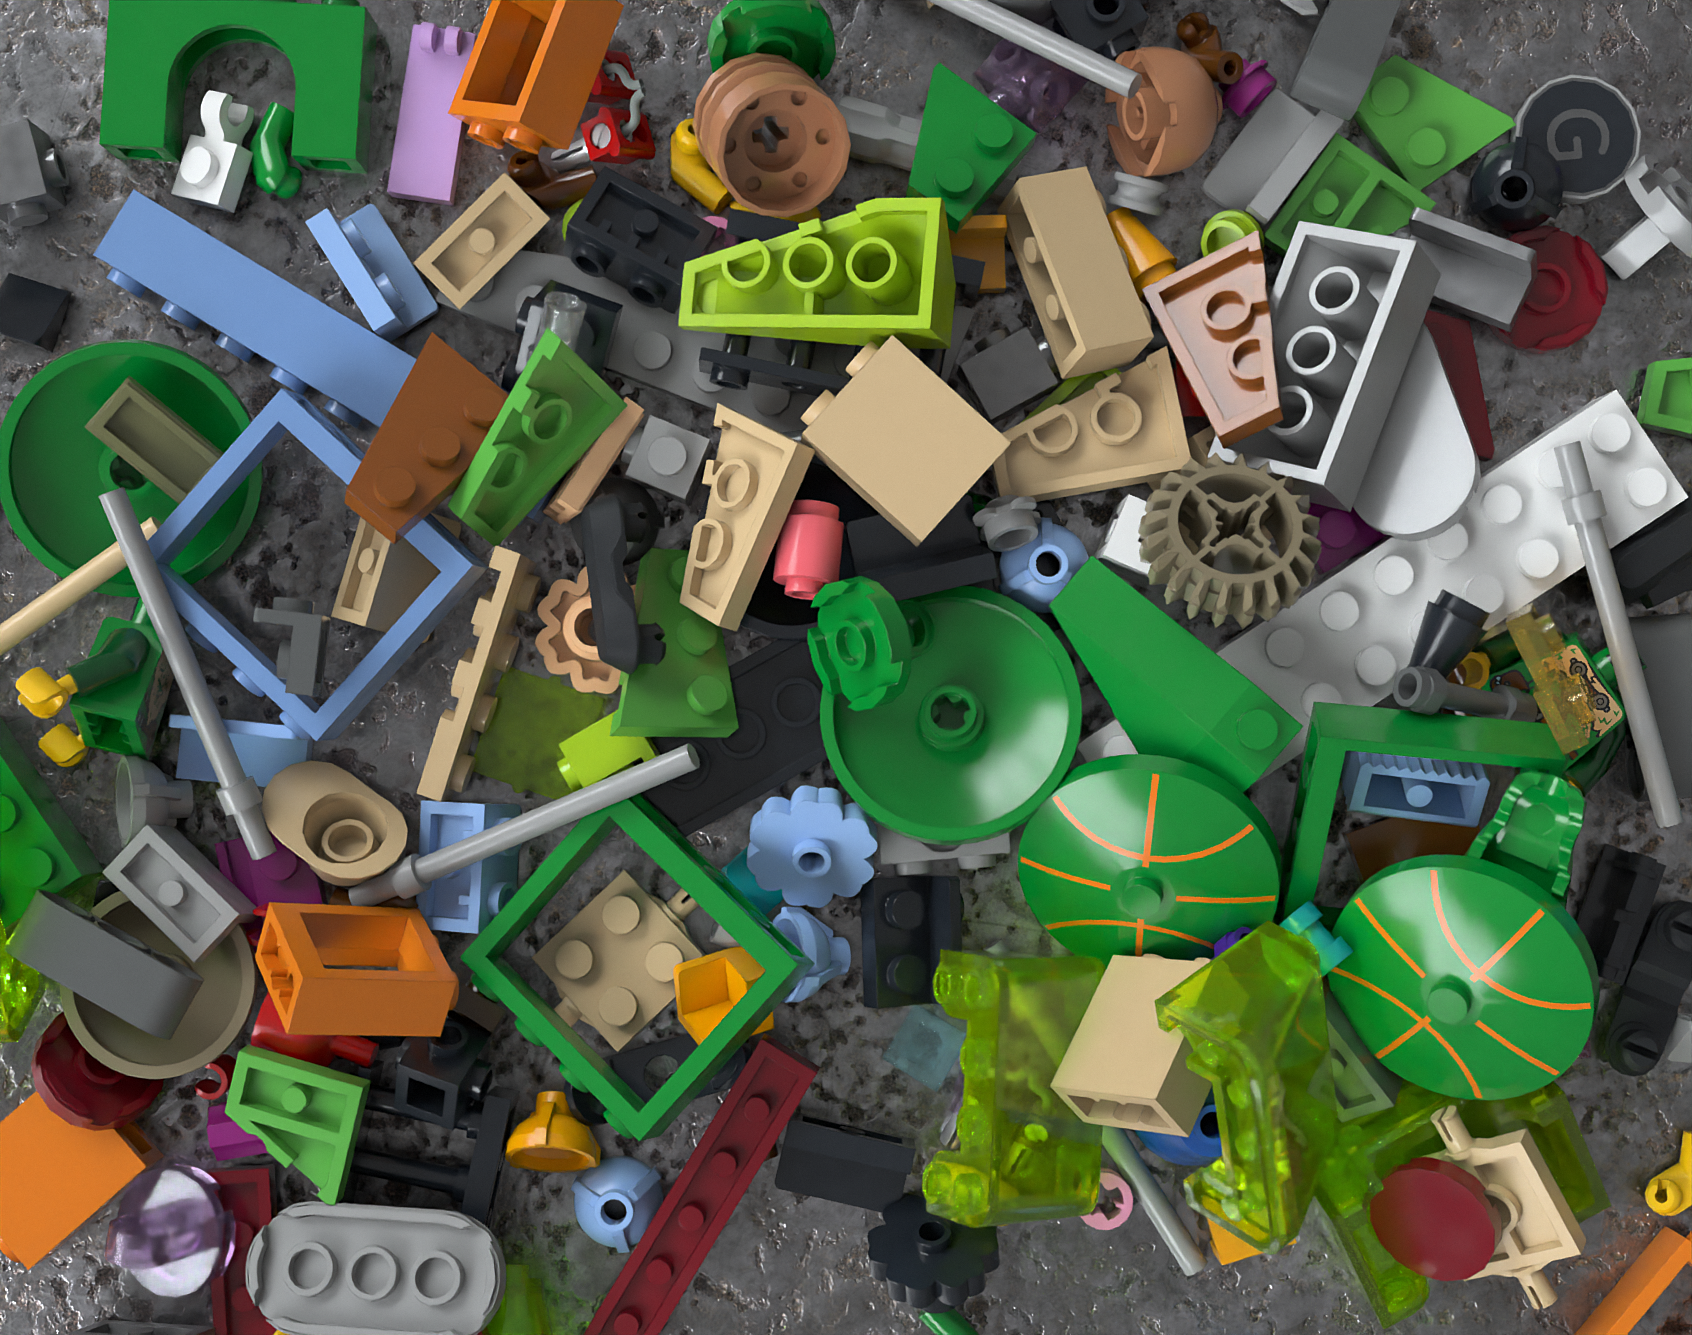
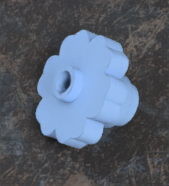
[747,785,878,908]

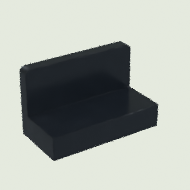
[844,494,998,601]
[775,1112,916,1213]

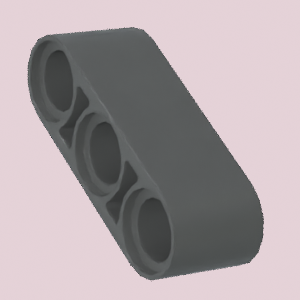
[1290,0,1402,122]
[1619,613,1692,802]
[4,889,204,1040]

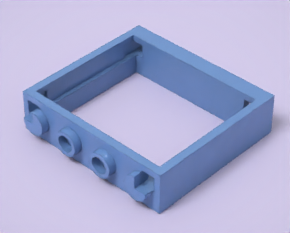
[147,388,489,741]

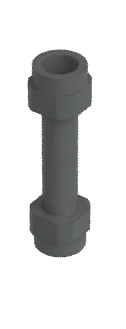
[1393,666,1537,722]

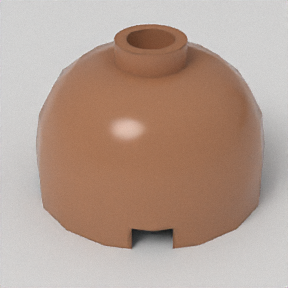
[1105,46,1223,178]

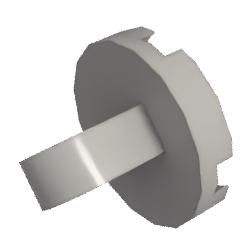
[1601,153,1692,280]

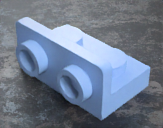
[305,204,439,343]
[416,800,522,934]

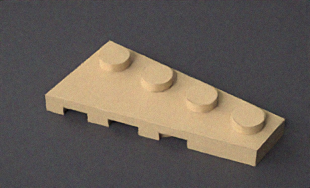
[416,545,541,802]

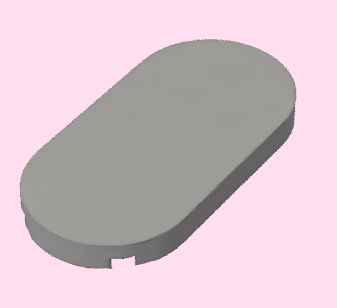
[1353,322,1480,541]
[245,1201,506,1335]

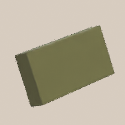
[85,375,224,504]

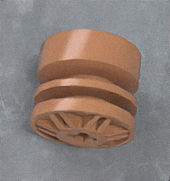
[692,52,851,218]

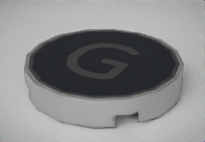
[1510,74,1641,204]

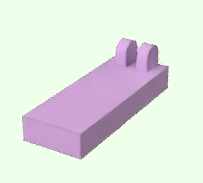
[387,22,477,206]

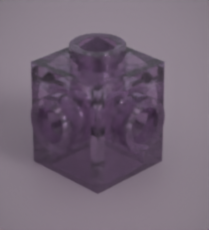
[973,22,1089,134]

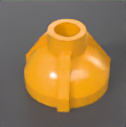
[505,1091,601,1173]

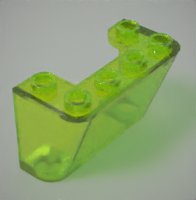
[922,949,1106,1228]

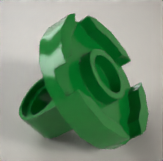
[707,0,837,80]
[807,576,938,711]

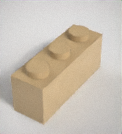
[997,166,1154,379]

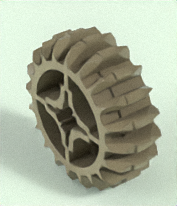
[1138,452,1322,629]

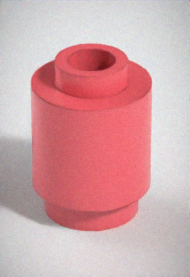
[773,500,844,600]

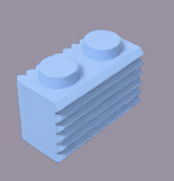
[1341,751,1490,827]

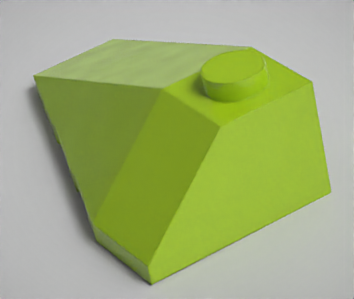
[678,198,956,349]

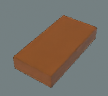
[1342,816,1481,885]

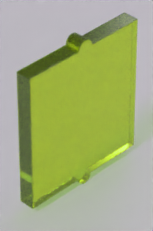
[473,667,605,800]

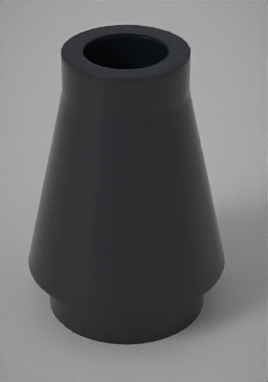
[1407,589,1490,680]

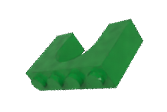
[99,0,378,174]

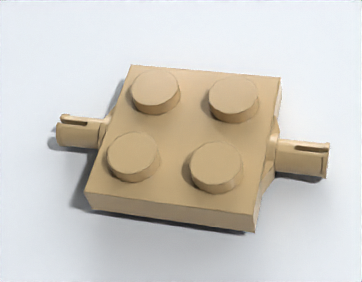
[532,870,706,1052]
[1417,1105,1587,1309]

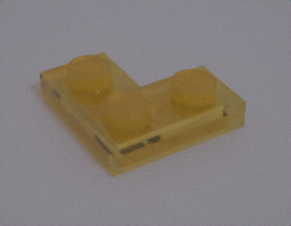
[1505,603,1597,755]

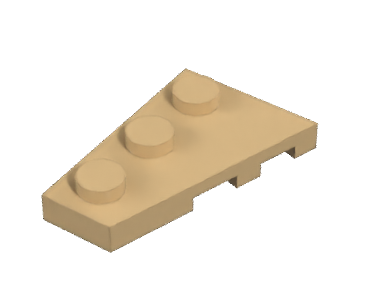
[992,346,1191,502]
[679,403,815,632]

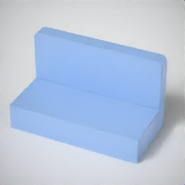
[169,714,313,787]

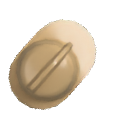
[262,760,408,886]

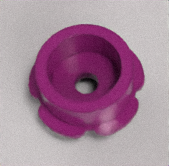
[1218,59,1277,118]

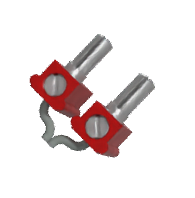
[551,49,656,173]

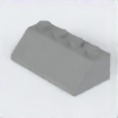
[1207,221,1441,512]

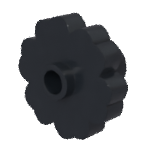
[867,1192,1000,1313]

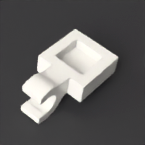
[171,90,254,213]

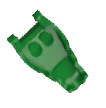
[1464,770,1587,909]

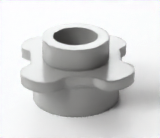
[973,495,1041,552]

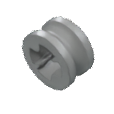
[1107,171,1170,217]

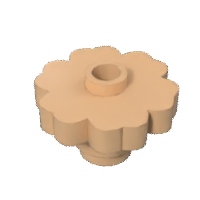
[535,566,636,695]

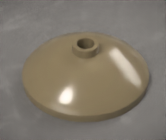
[60,891,258,1079]

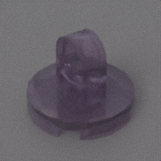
[104,1164,235,1298]

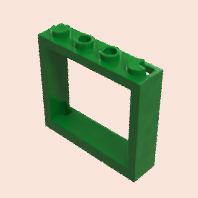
[1271,701,1570,958]
[459,793,815,1142]

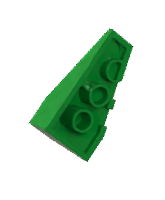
[1048,555,1303,793]

